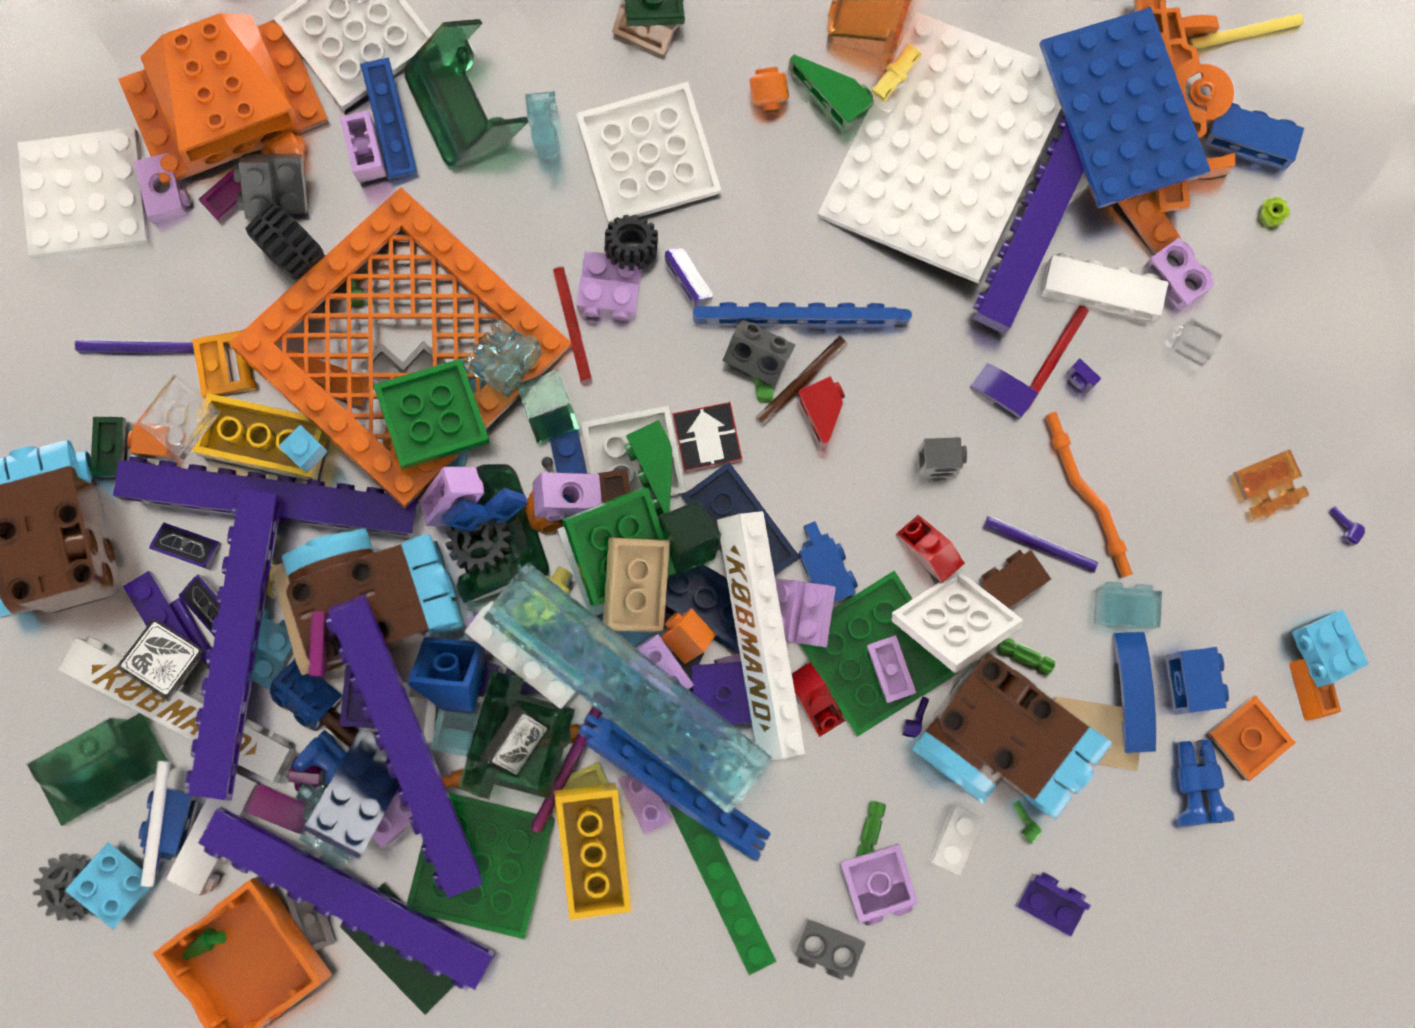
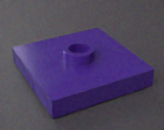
[690,662,752,727]

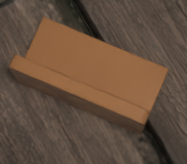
[612,3,679,55]

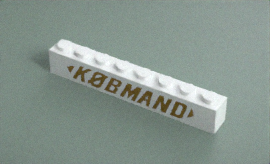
[717,511,805,762]
[57,636,296,782]

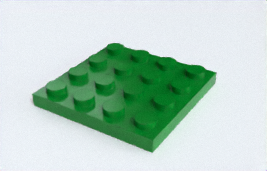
[798,570,960,737]
[406,792,555,940]

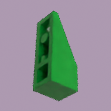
[788,54,874,132]

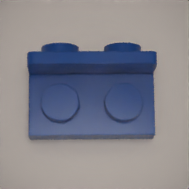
[269,659,342,730]

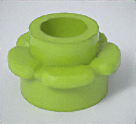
[1261,197,1290,225]

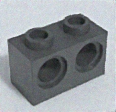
[722,319,796,387]
[918,437,967,478]
[793,918,865,980]

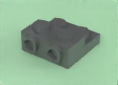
[234,154,308,219]

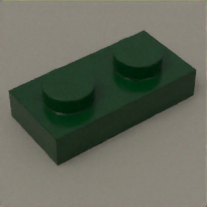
[90,417,126,478]

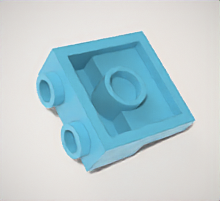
[252,609,294,689]
[1292,609,1369,688]

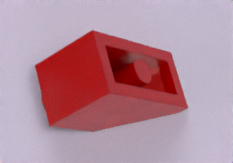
[797,376,845,449]

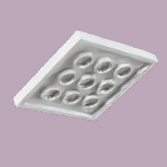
[274,0,437,111]
[576,82,721,223]
[18,127,149,258]

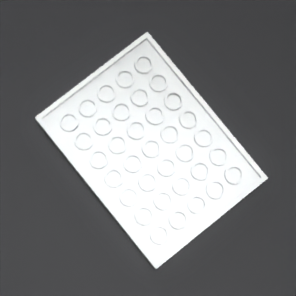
[818,12,1062,284]

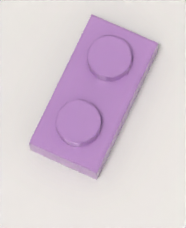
[866,635,916,703]

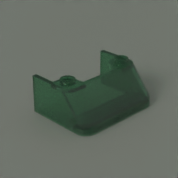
[404,19,529,166]

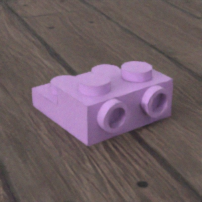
[576,251,642,321]
[775,578,836,647]
[840,844,918,925]

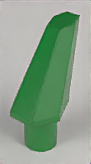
[183,927,227,960]

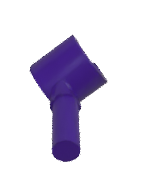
[1330,506,1365,545]
[903,697,930,737]

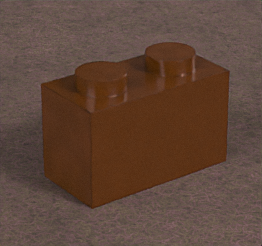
[979,550,1051,608]

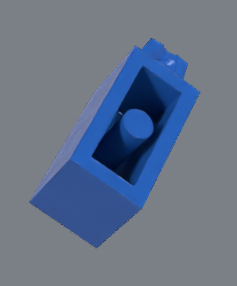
[798,521,858,604]
[138,787,198,875]

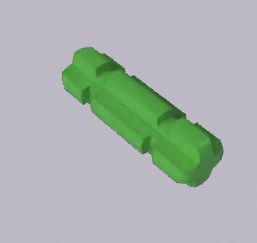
[997,638,1056,675]
[856,801,886,856]

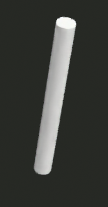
[141,761,170,887]

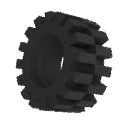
[604,215,658,271]

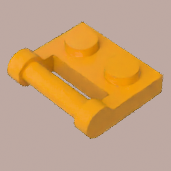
[192,330,256,399]

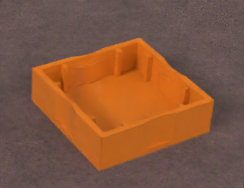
[153,876,333,1028]

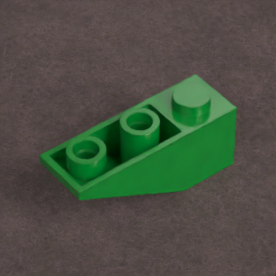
[624,420,672,520]

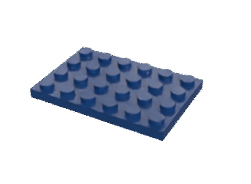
[1039,7,1210,208]

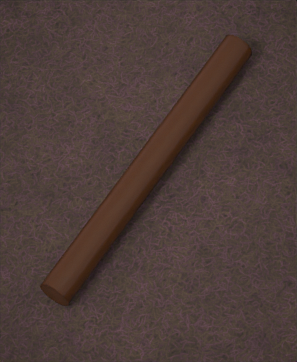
[756,336,847,425]

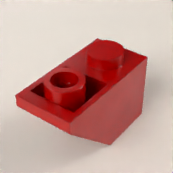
[896,515,965,583]
[791,662,845,737]

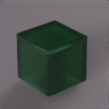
[516,369,579,443]
[659,500,722,576]

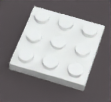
[581,405,686,501]
[892,570,1023,673]

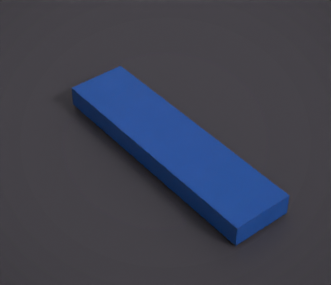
[360,57,417,180]

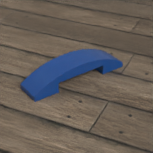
[1113,632,1156,753]

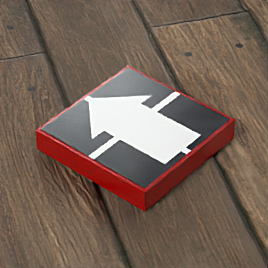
[672,402,742,473]

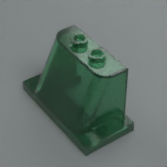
[458,670,575,800]
[27,713,173,826]

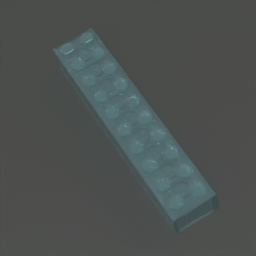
[483,563,772,814]

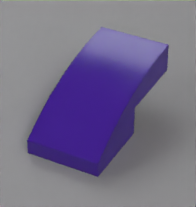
[970,363,1039,419]

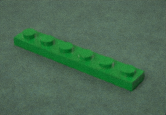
[669,806,777,975]

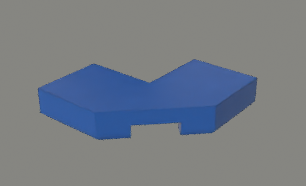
[442,488,528,531]

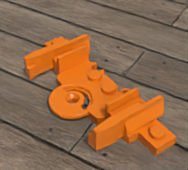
[1133,0,1235,212]

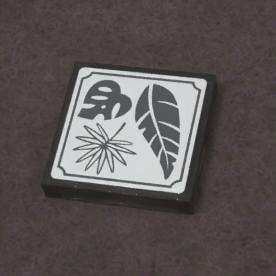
[116,618,205,702]
[481,705,550,778]

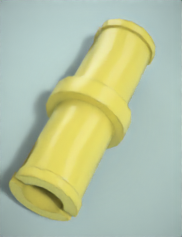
[871,44,922,102]

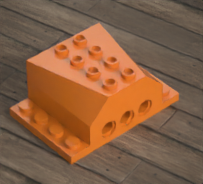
[118,13,329,186]

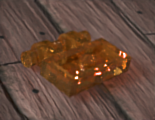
[1233,449,1309,519]

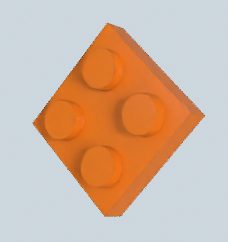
[1208,695,1296,781]

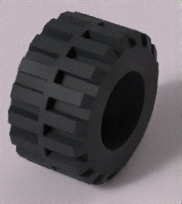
[245,203,325,281]

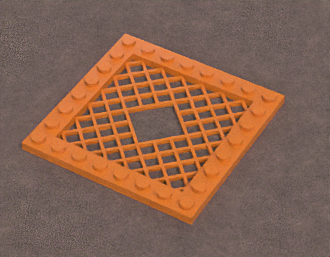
[229,187,572,509]

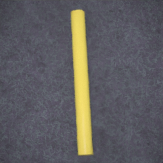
[1188,13,1303,49]

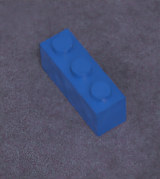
[1204,102,1304,169]

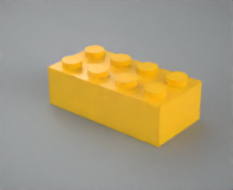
[192,393,328,480]
[554,782,631,920]

